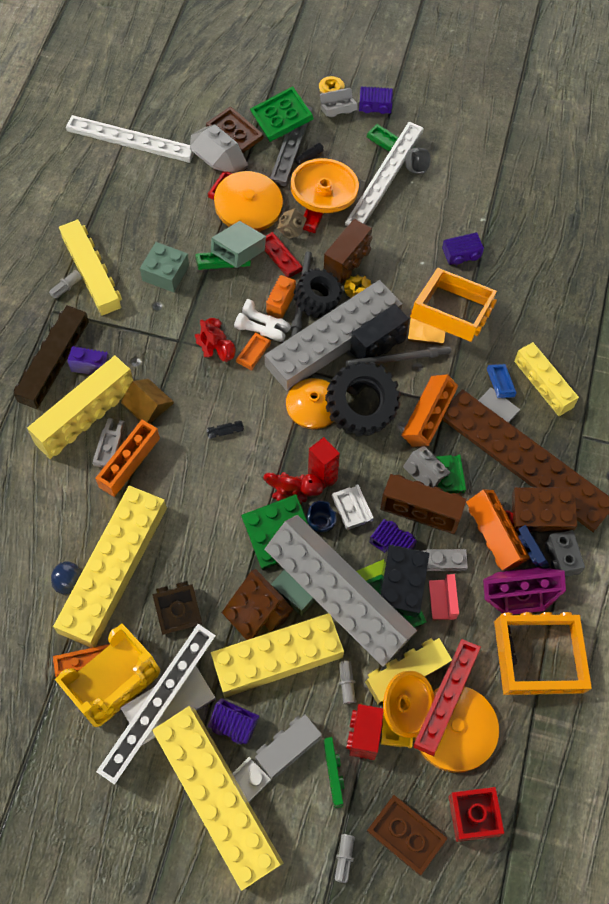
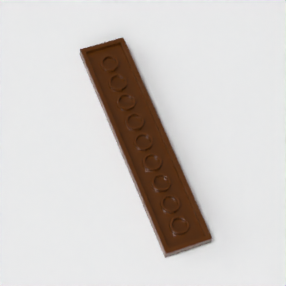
[442,389,609,533]

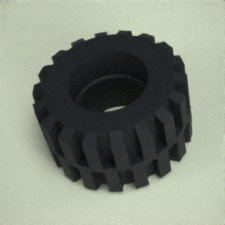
[294,268,343,318]

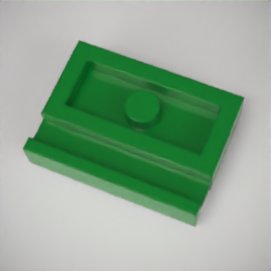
[436,455,466,494]

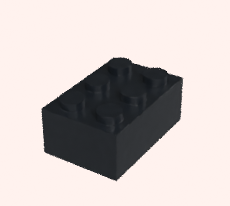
[350,304,409,359]
[379,545,430,617]

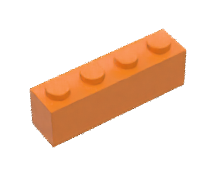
[401,374,458,447]
[95,420,160,497]
[466,489,530,571]

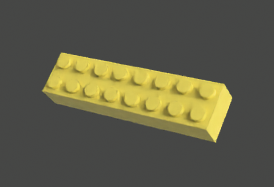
[53,486,167,648]
[152,706,284,891]

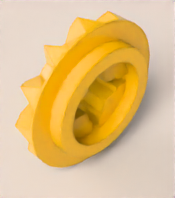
[319,76,345,93]
[344,274,372,298]

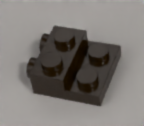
[152,581,202,635]

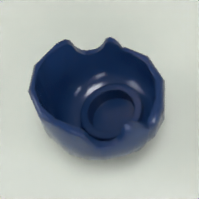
[307,500,336,533]
[51,561,82,595]

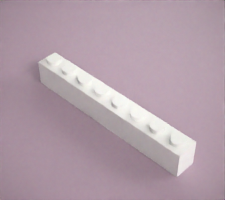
[96,624,216,785]

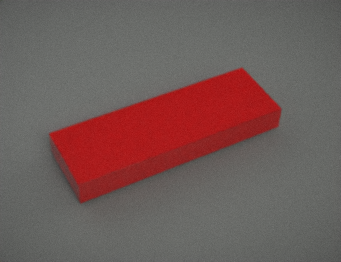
[265,232,303,278]

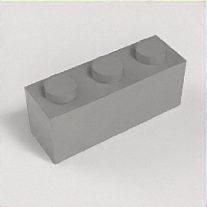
[255,715,322,781]

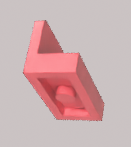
[428,574,459,620]

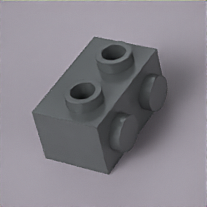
[545,530,585,577]

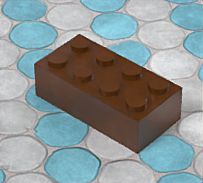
[380,474,467,535]

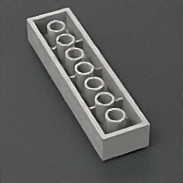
[264,280,402,391]
[265,515,417,666]

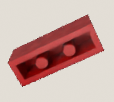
[308,437,340,489]

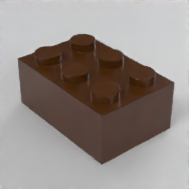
[324,218,372,284]
[512,487,577,532]

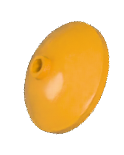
[286,378,335,429]
[383,671,435,738]

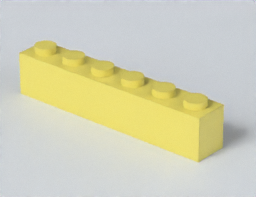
[59,220,122,316]

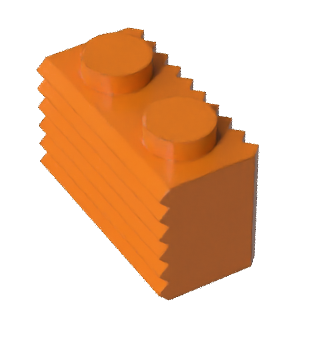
[266,275,296,319]

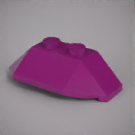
[483,568,566,614]

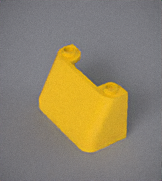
[55,623,160,727]

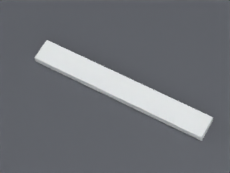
[66,115,194,163]
[345,122,424,226]

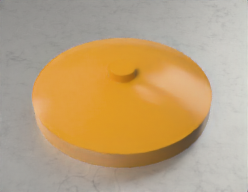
[291,158,359,213]
[214,171,283,232]
[414,687,499,773]

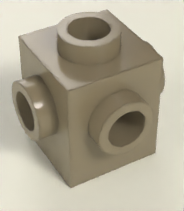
[277,208,306,239]

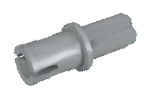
[49,270,82,299]
[339,661,356,704]
[335,834,355,883]

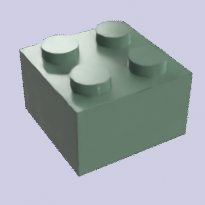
[140,242,189,292]

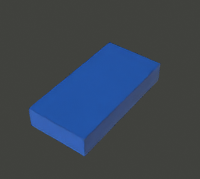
[487,364,517,398]

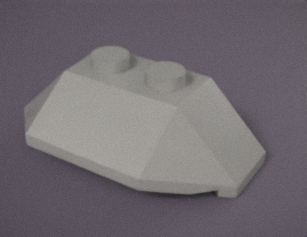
[190,124,248,174]

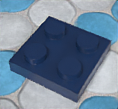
[518,525,551,568]

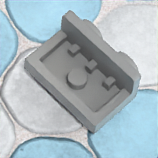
[320,88,358,117]
[403,446,450,488]

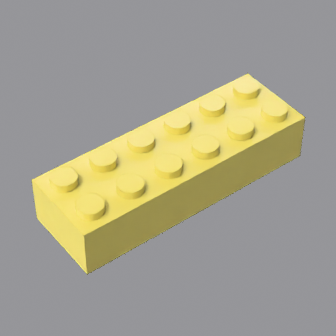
[27,355,133,459]
[211,613,344,698]

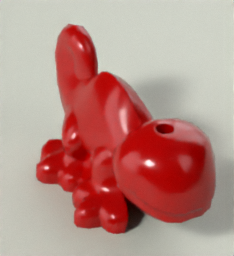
[195,318,236,362]
[263,472,323,505]

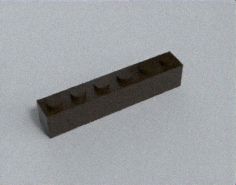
[13,305,89,409]

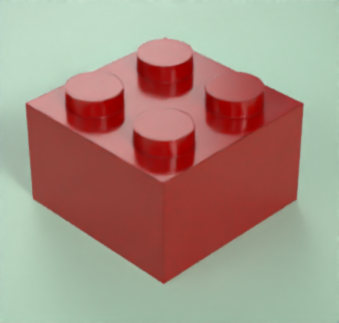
[346,704,384,760]
[448,787,504,842]

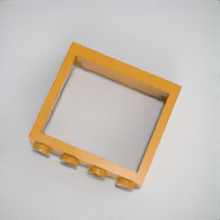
[410,268,497,342]
[494,612,592,695]

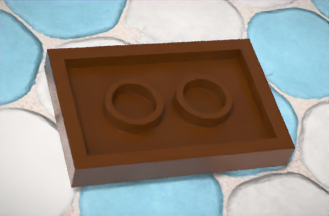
[206,106,263,153]
[221,569,284,640]
[366,795,447,876]

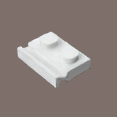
[332,484,373,530]
[232,757,271,803]

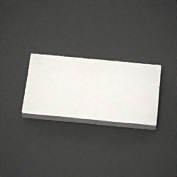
[121,666,216,745]

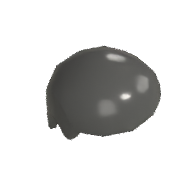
[405,148,431,174]

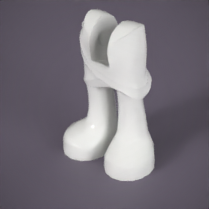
[234,299,291,342]

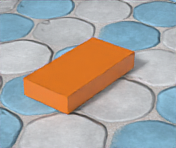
[236,332,271,370]

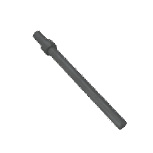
[291,251,312,337]
[346,346,451,366]

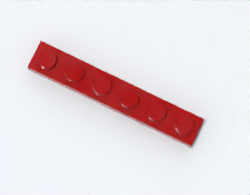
[414,639,481,756]

